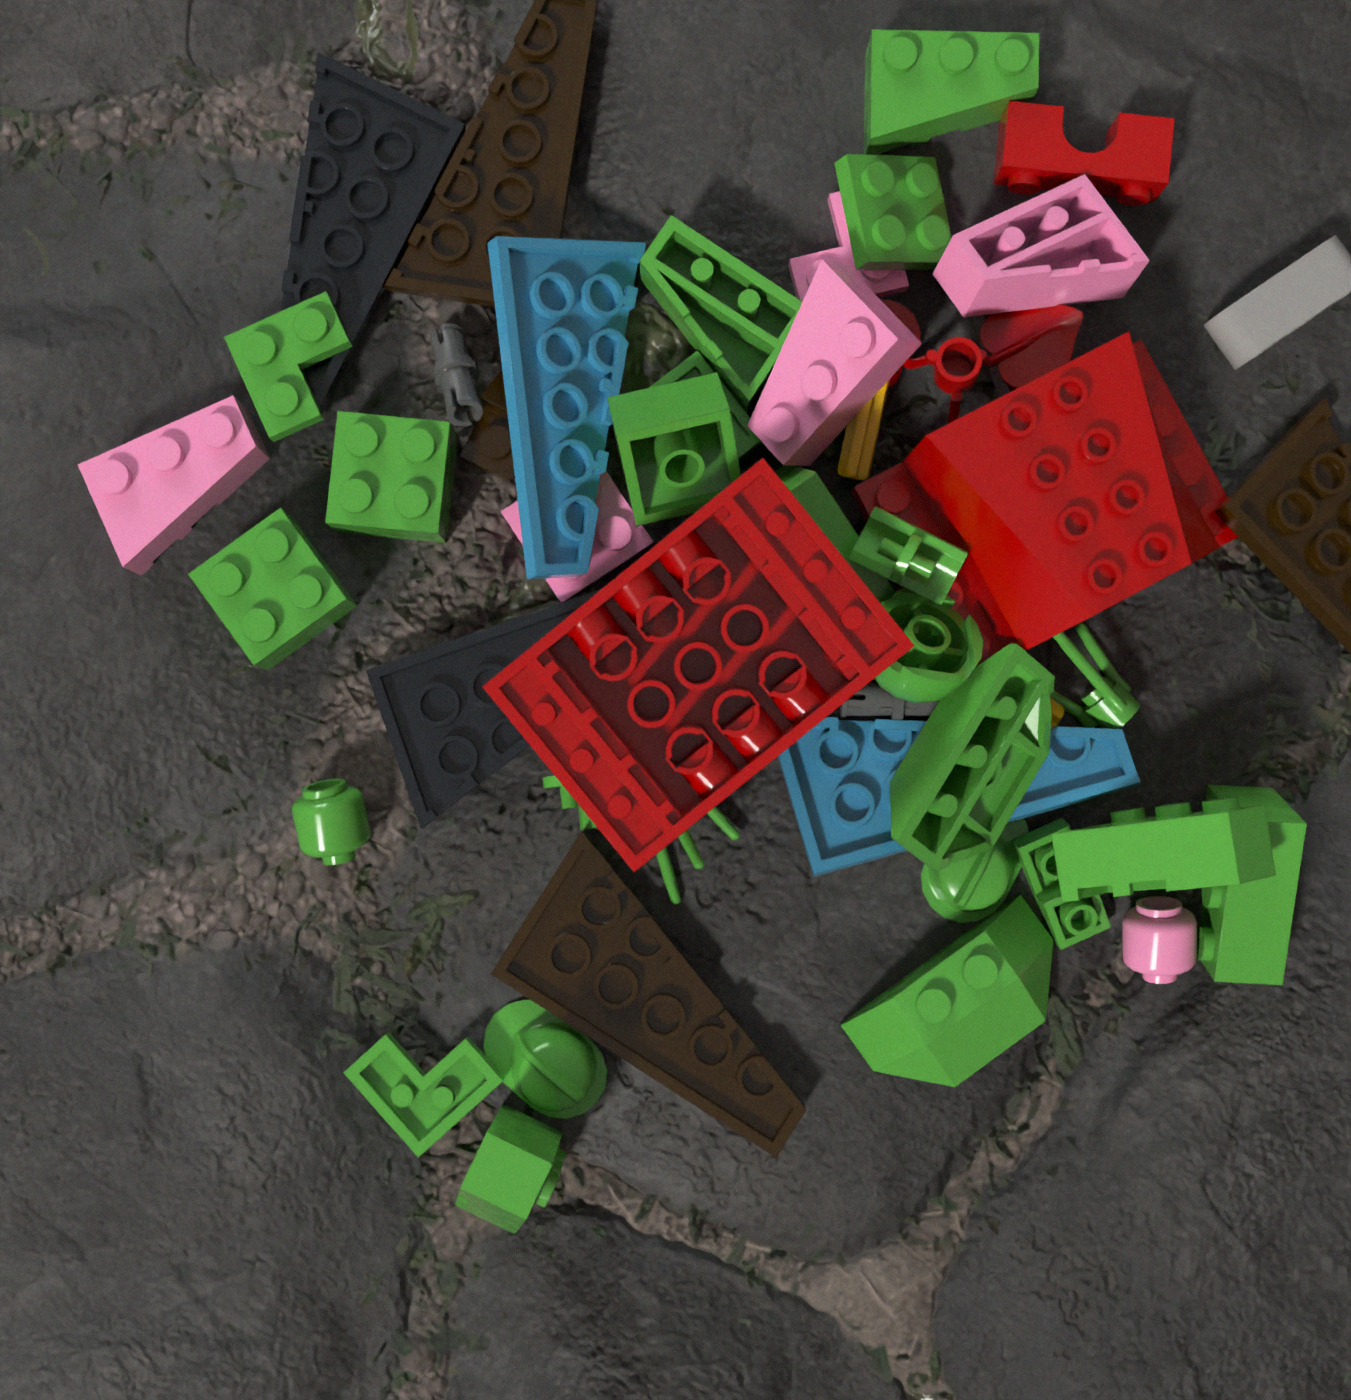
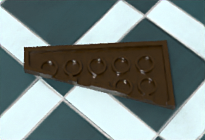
[385,0,599,307]
[1214,398,1351,653]
[491,831,807,1158]

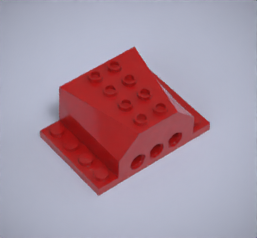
[850,332,1238,667]
[482,458,915,872]

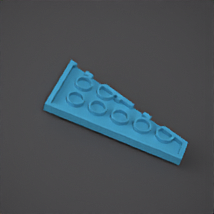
[487,236,646,579]
[778,717,1140,877]

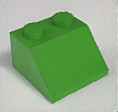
[607,372,741,526]

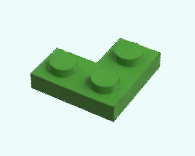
[224,291,353,442]
[343,1032,505,1158]

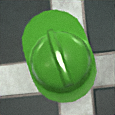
[921,818,1028,923]
[483,999,607,1119]

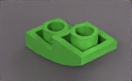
[1011,818,1111,950]

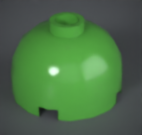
[874,588,983,703]

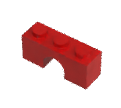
[993,101,1175,206]

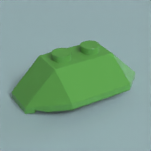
[890,643,1055,871]
[840,894,1053,1087]

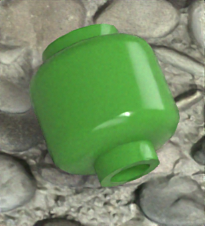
[292,778,371,865]

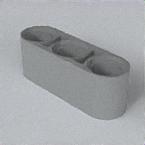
[1204,235,1351,370]

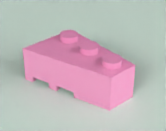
[933,174,1150,317]
[747,259,922,466]
[78,395,270,575]

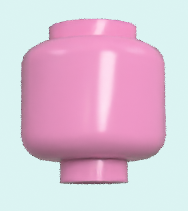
[1122,896,1197,984]

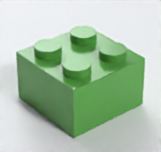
[325,411,458,543]
[188,508,357,670]

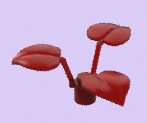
[880,299,1083,424]

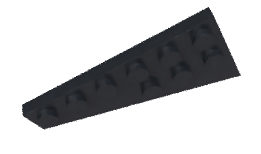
[281,52,466,414]
[366,589,601,829]

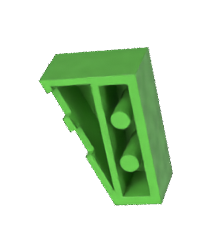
[455,1104,567,1234]

